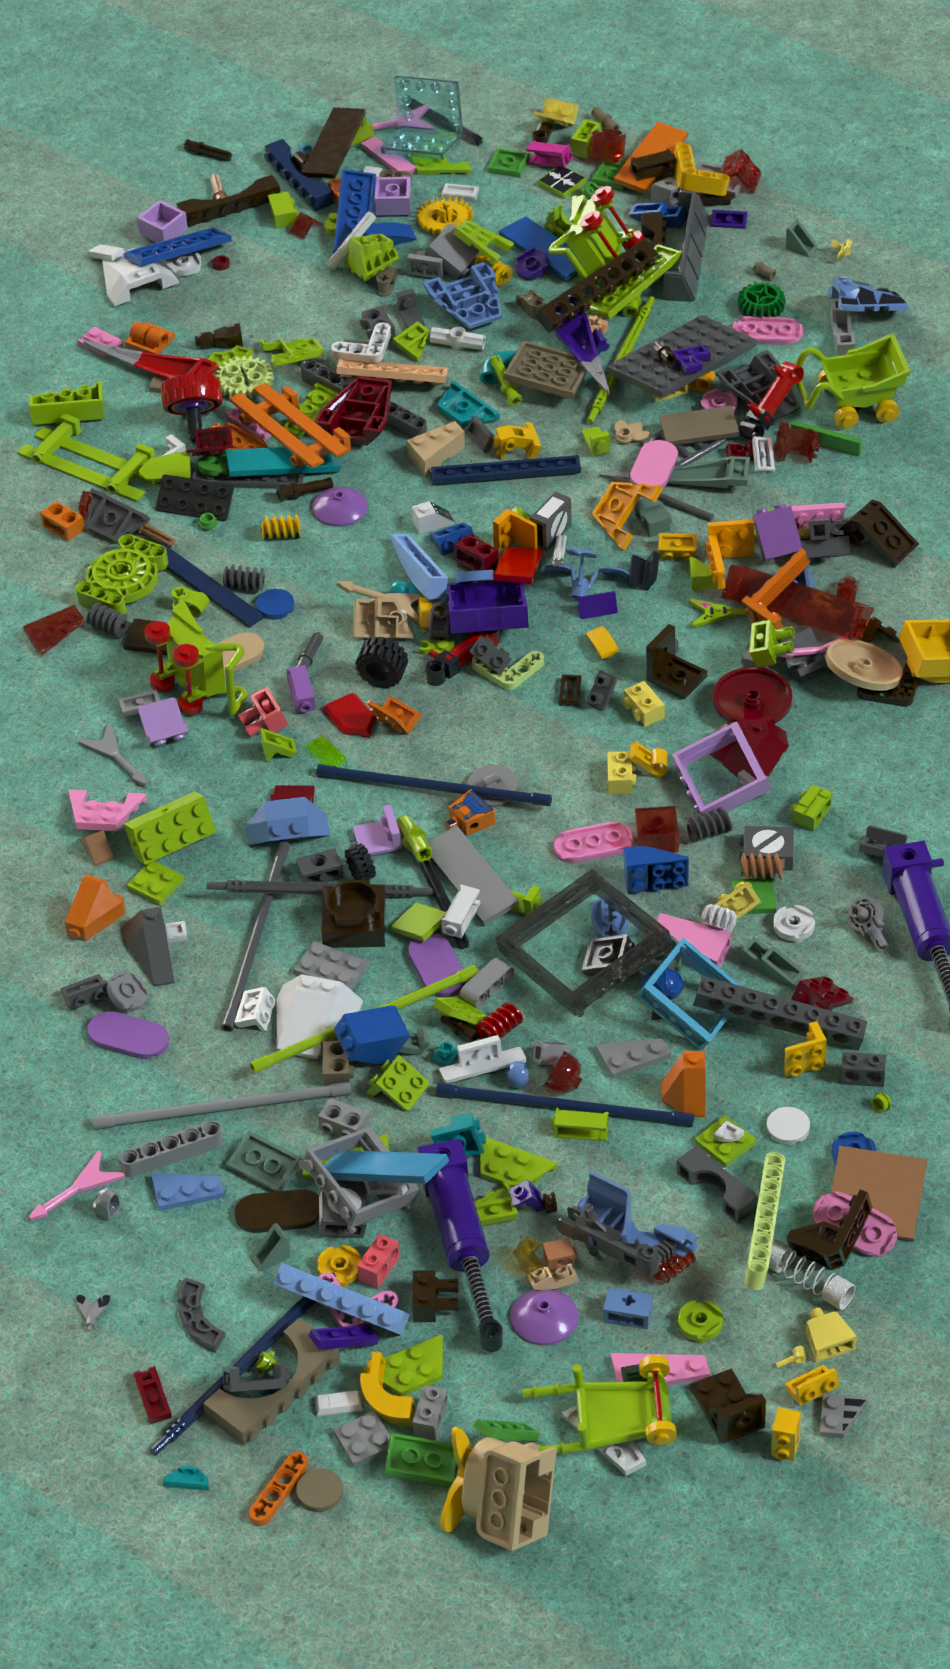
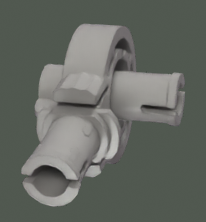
[847,896,889,952]

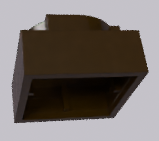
[321,880,386,948]

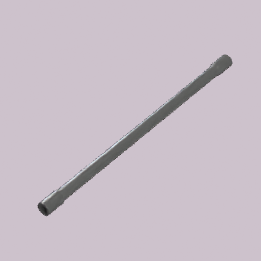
[221,841,290,1032]

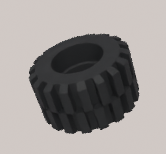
[355,637,409,688]

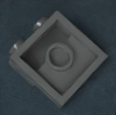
[582,934,636,979]

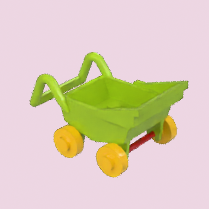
[795,333,911,430]

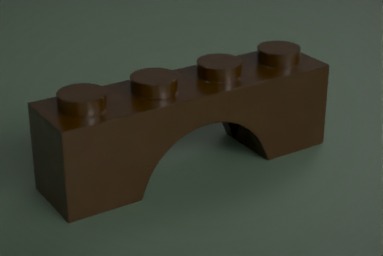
[641,213,666,248]

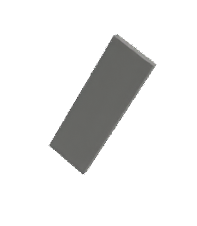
[428,825,519,926]

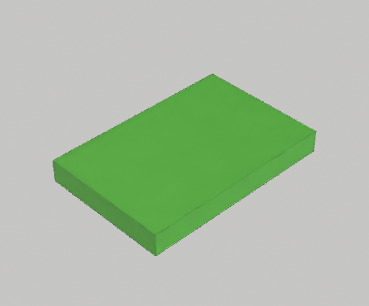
[384,1433,457,1487]

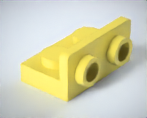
[715,881,762,920]

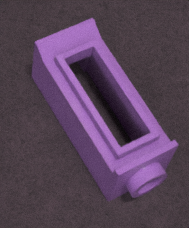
[286,665,315,714]

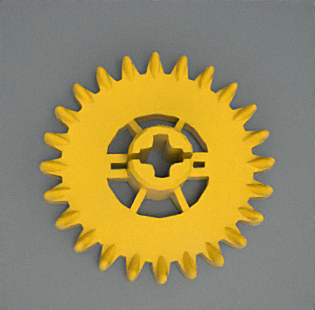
[416,195,473,235]

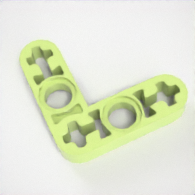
[471,651,544,690]

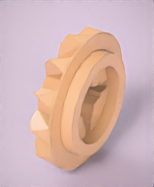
[588,315,608,334]

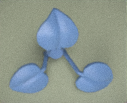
[543,548,629,598]

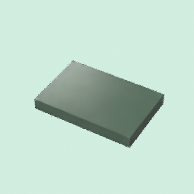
[225,1131,302,1192]

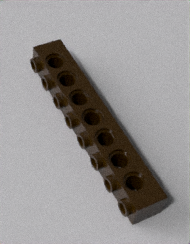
[536,239,659,333]

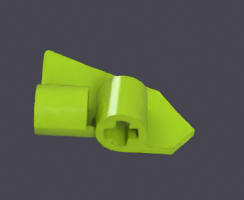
[138,451,190,487]

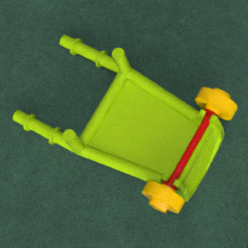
[522,1355,677,1456]

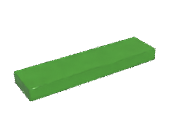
[791,420,862,456]
[473,1419,541,1441]

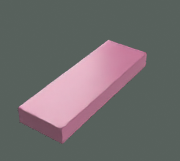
[225,407,272,441]

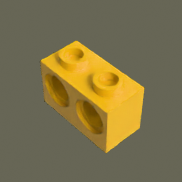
[771,1407,801,1461]

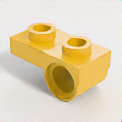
[630,741,668,778]

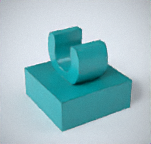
[431,1041,458,1067]

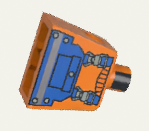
[444,789,495,835]

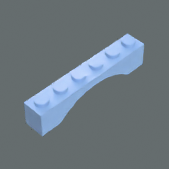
[273,1263,410,1335]

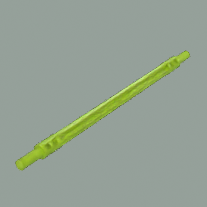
[586,296,655,425]

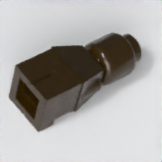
[195,323,243,349]

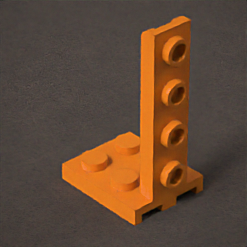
[742,548,809,629]

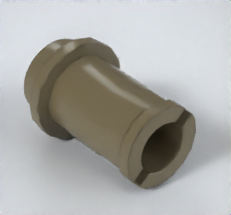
[753,261,777,280]

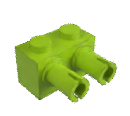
[749,620,795,668]

